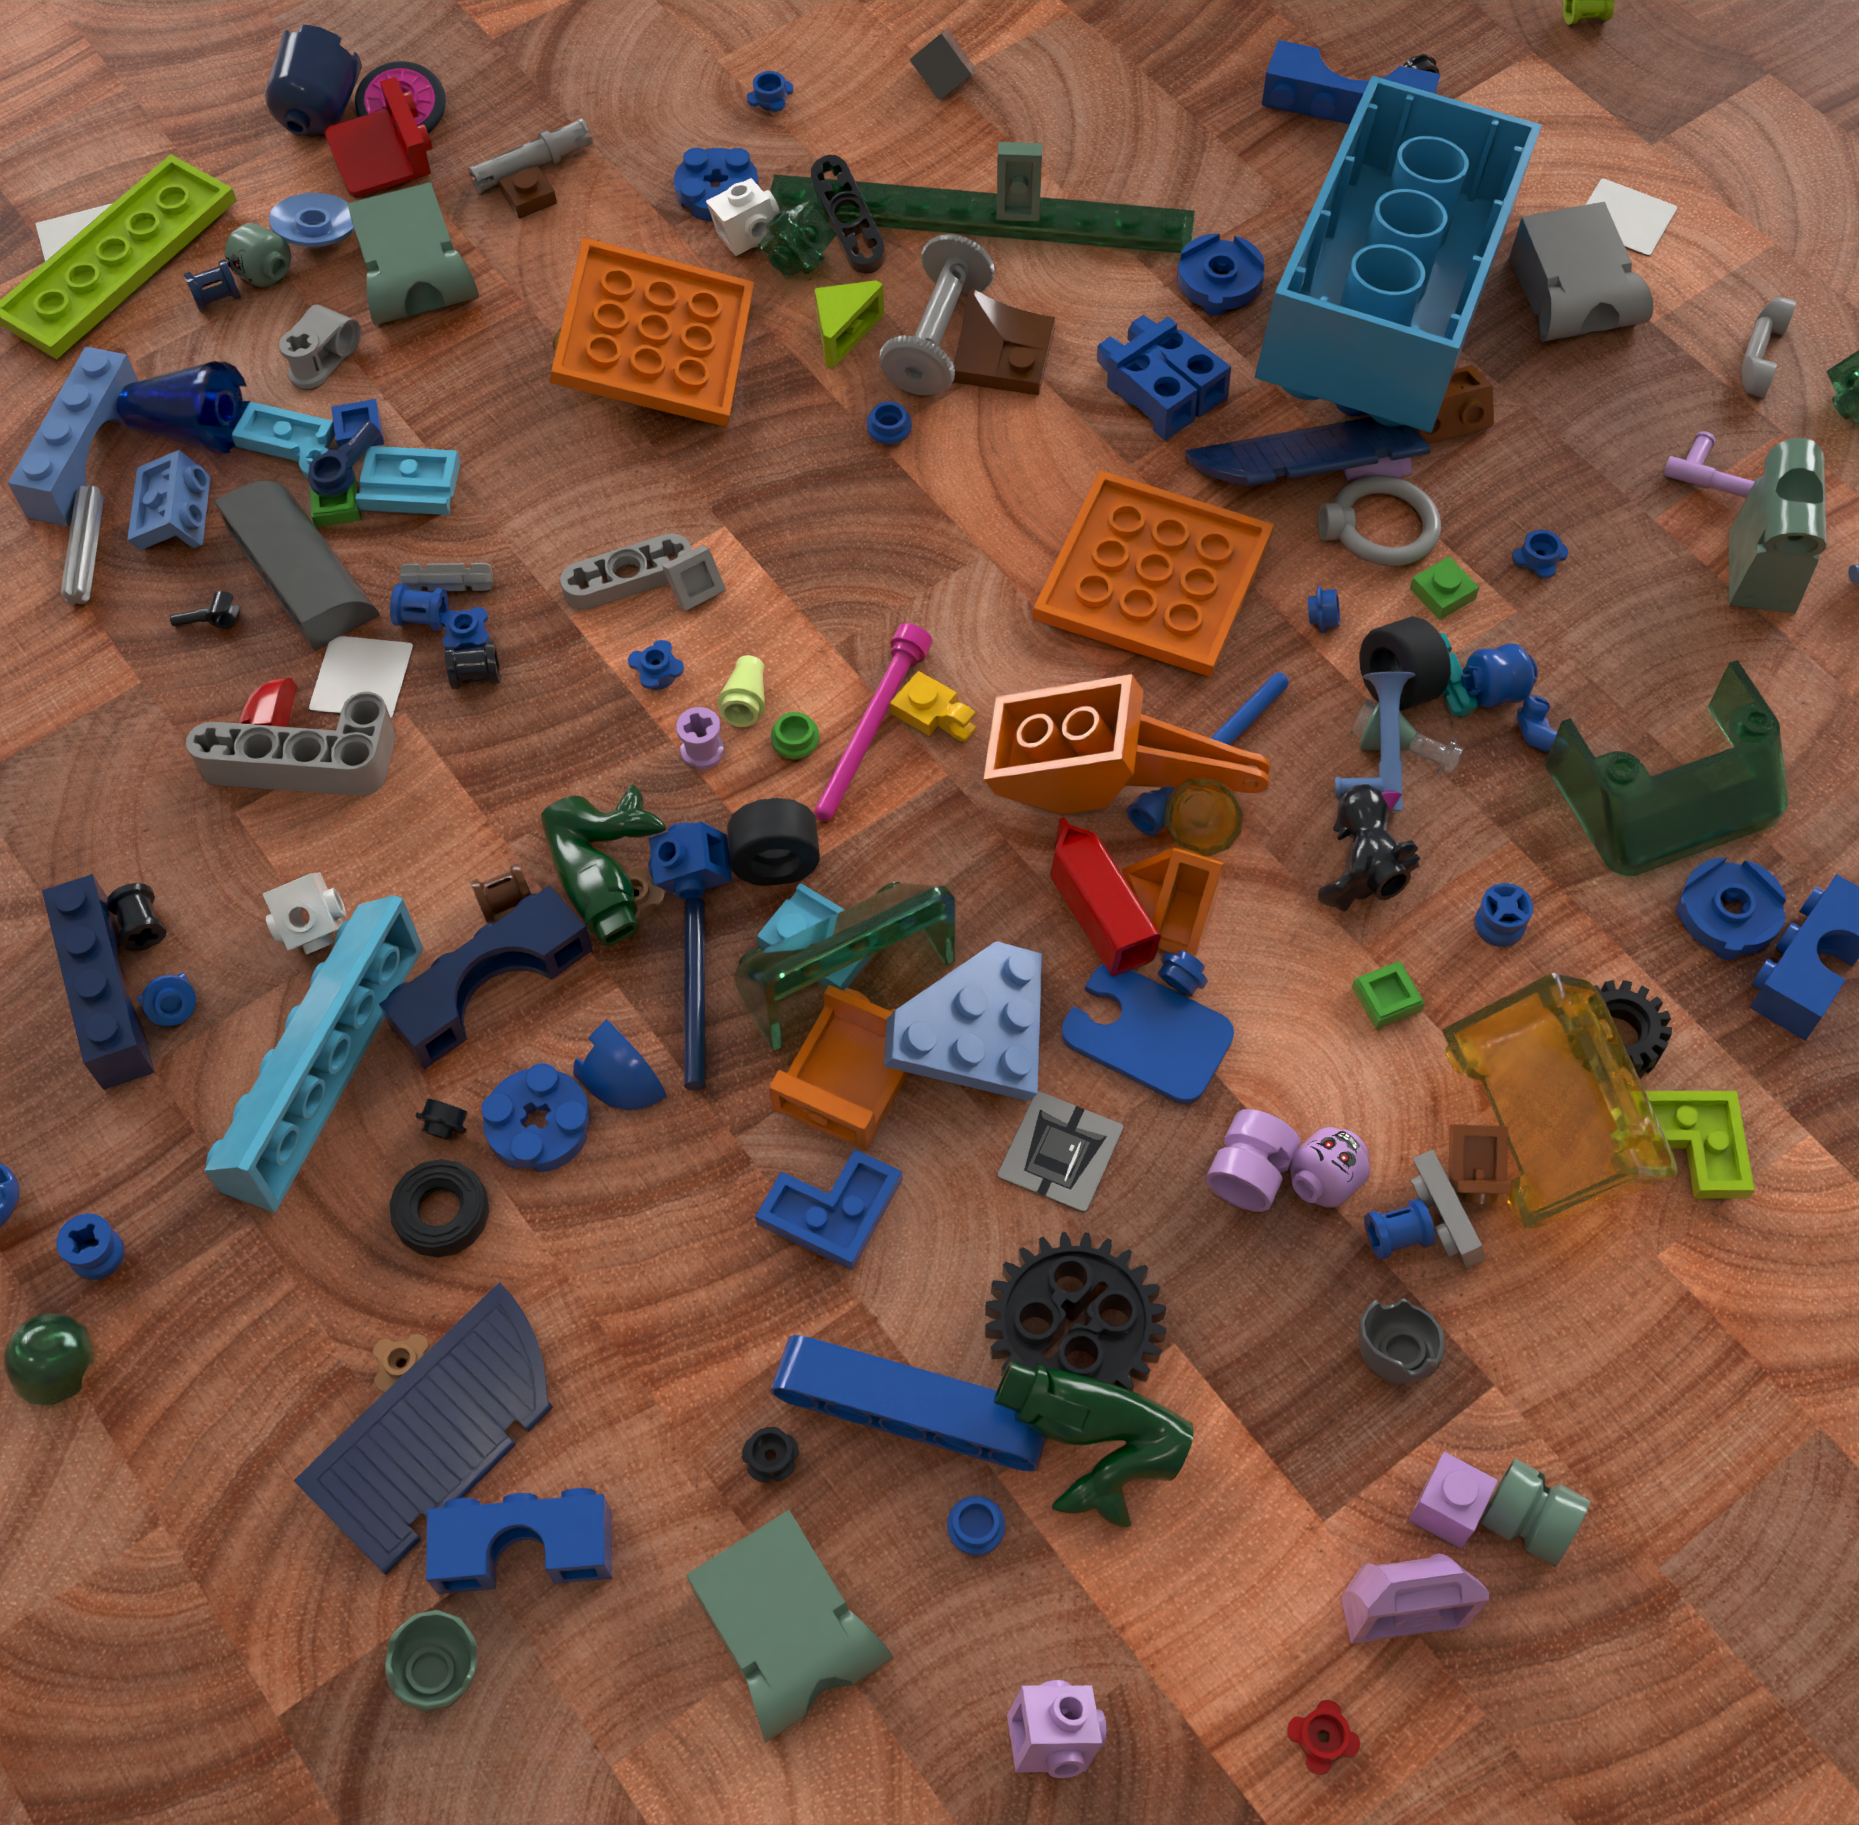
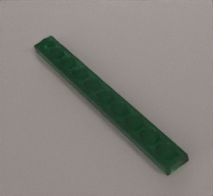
[770,174,1195,253]

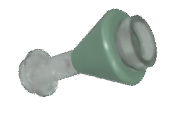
[1351,699,1465,776]

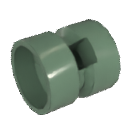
[1480,1458,1590,1567]

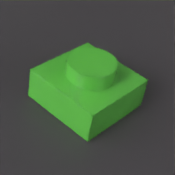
[1410,556,1480,620]

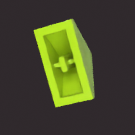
[815,280,885,369]

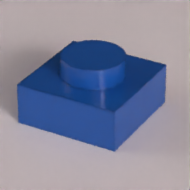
[331,399,385,449]

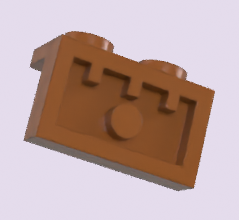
[1414,365,1494,444]

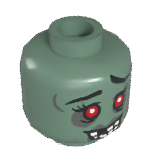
[225,223,291,288]

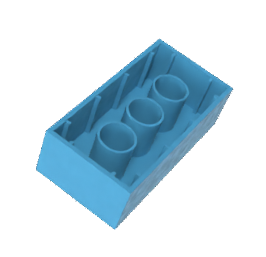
[1254,76,1542,433]

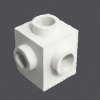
[706,178,780,256]
[263,872,346,955]

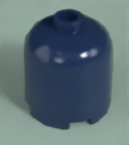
[264,24,362,137]

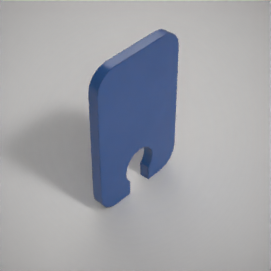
[1062,964,1234,1104]

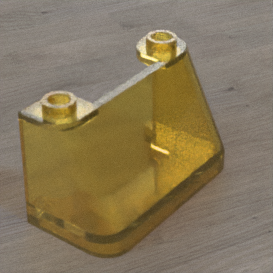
[1442,973,1677,1228]

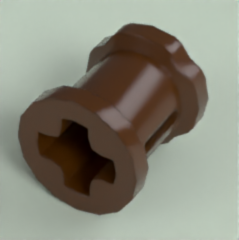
[470,863,531,923]

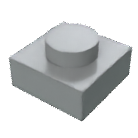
[662,545,726,611]

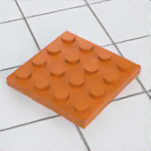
[549,237,754,427]
[1033,470,1274,678]

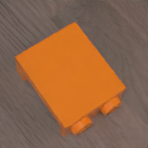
[769,985,909,1152]

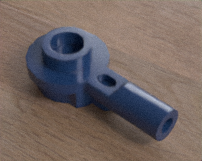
[308,422,381,497]

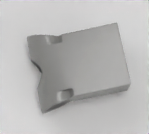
[1509,201,1654,342]

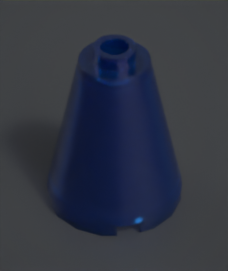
[117,361,250,454]

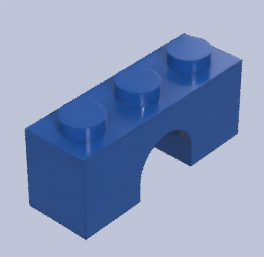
[1749,874,1859,1041]
[426,1488,612,1594]

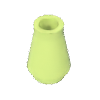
[717,655,765,727]

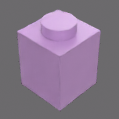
[1408,1452,1498,1549]

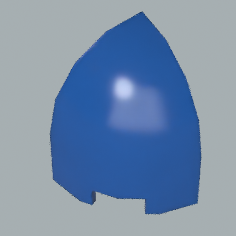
[573,1019,667,1110]

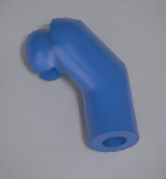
[1516,695,1577,762]

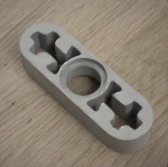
[560,534,691,610]

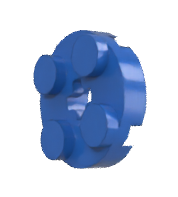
[674,147,759,221]
[1176,234,1264,316]
[1676,857,1786,960]
[482,1063,591,1172]

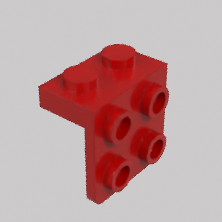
[325,77,433,197]

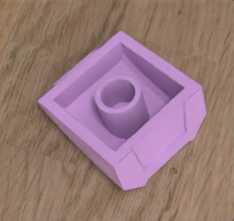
[1341,1553,1489,1644]

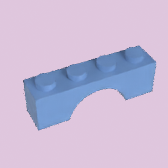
[8,346,143,527]

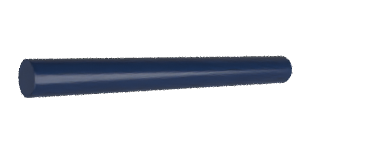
[684,898,705,1090]

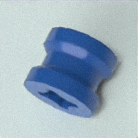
[1474,883,1533,947]
[56,1213,125,1280]

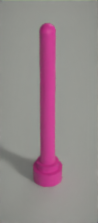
[814,623,933,822]

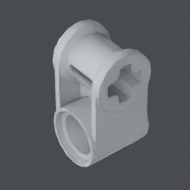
[279,305,361,389]

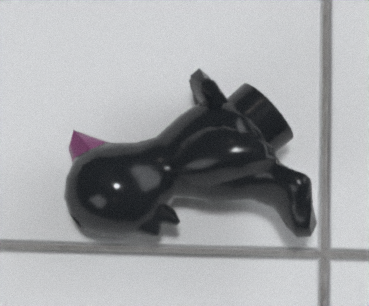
[1318,784,1420,912]

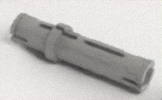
[468,118,593,194]

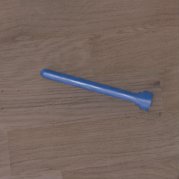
[1127,672,1289,836]

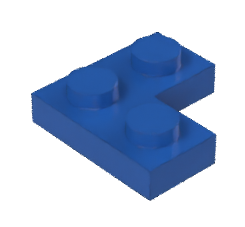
[755,1149,903,1271]

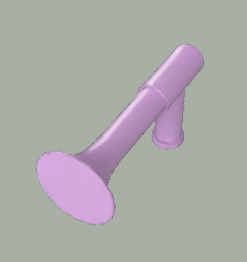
[1664,431,1755,498]

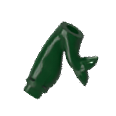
[541,784,666,946]
[993,1360,1194,1527]

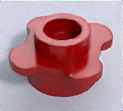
[1287,1700,1360,1775]

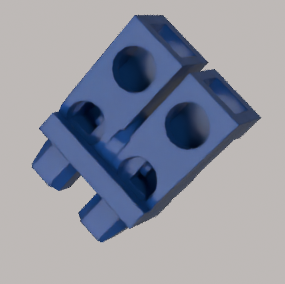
[1097,315,1231,441]

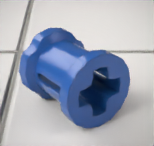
[390,584,449,631]
[1364,1198,1435,1260]

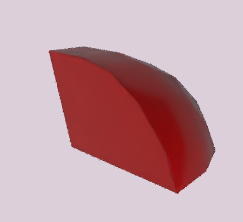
[238,678,297,727]

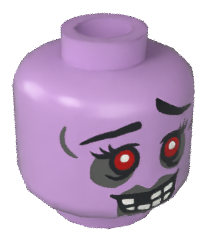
[1289,1127,1370,1208]

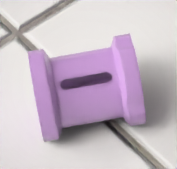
[676,707,724,770]

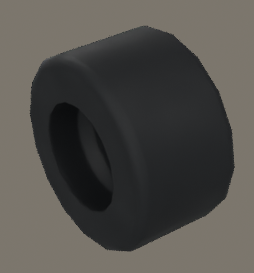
[1359,616,1451,711]
[727,798,820,886]

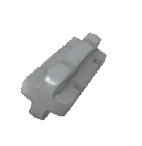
[399,563,493,591]

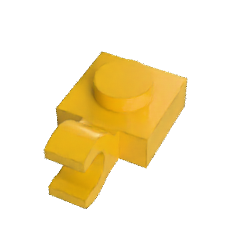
[890,671,977,743]

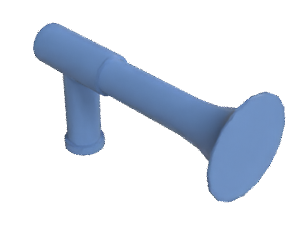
[1335,672,1416,812]

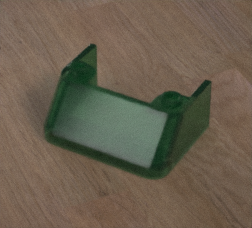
[1544,660,1788,876]

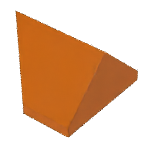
[1122,847,1224,957]

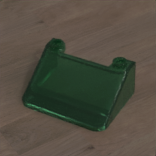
[734,882,955,1051]

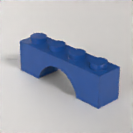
[1262,40,1441,125]

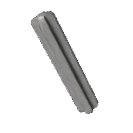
[61,485,104,605]

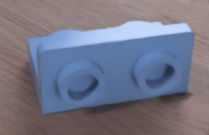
[127,450,210,550]

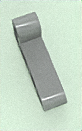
[186,692,396,796]

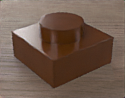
[499,165,557,219]

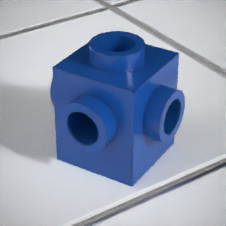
[648,821,732,900]

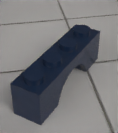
[42,874,155,1090]
[379,885,593,1070]

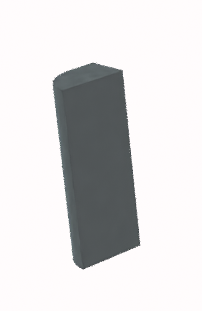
[214,481,380,651]

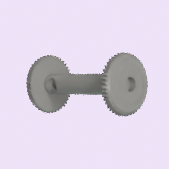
[879,235,995,395]

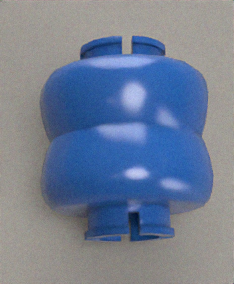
[1461,643,1538,708]

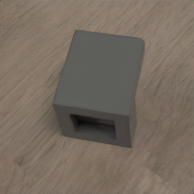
[909,29,976,99]

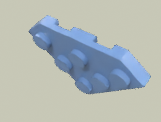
[884,941,1042,1101]

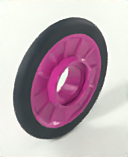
[355,61,446,133]

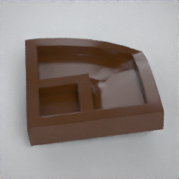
[953,289,1055,395]

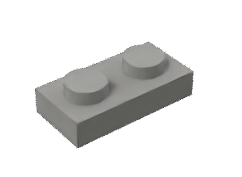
[1410,1149,1486,1269]

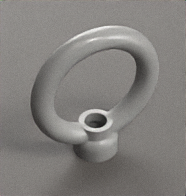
[1318,475,1441,566]

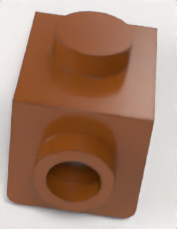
[1449,1124,1513,1204]

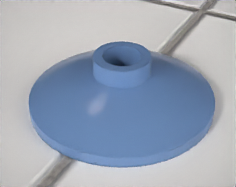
[269,193,354,247]

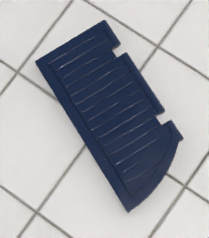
[1185,417,1430,487]
[293,1282,553,1575]

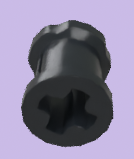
[445,641,501,690]
[107,883,167,951]

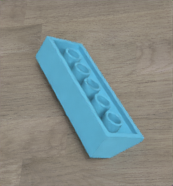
[204,895,423,1213]

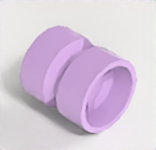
[1205,1109,1300,1212]

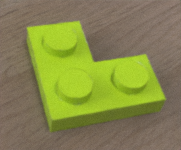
[1625,1091,1755,1199]

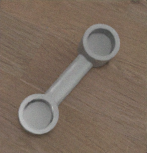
[1741,296,1797,398]

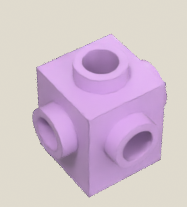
[1007,1680,1106,1778]

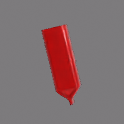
[1050,817,1161,976]

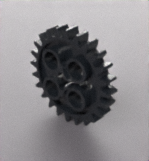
[985,1232,1167,1391]

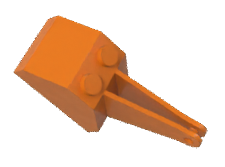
[983,674,1270,815]

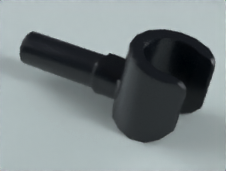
[170,591,240,629]

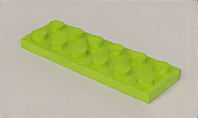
[0,154,237,359]

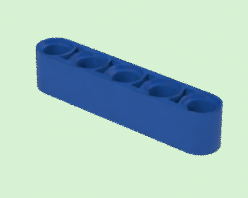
[770,1335,1046,1472]

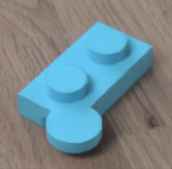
[231,402,335,478]

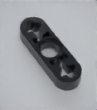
[811,155,886,273]

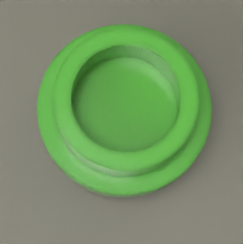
[771,712,820,759]

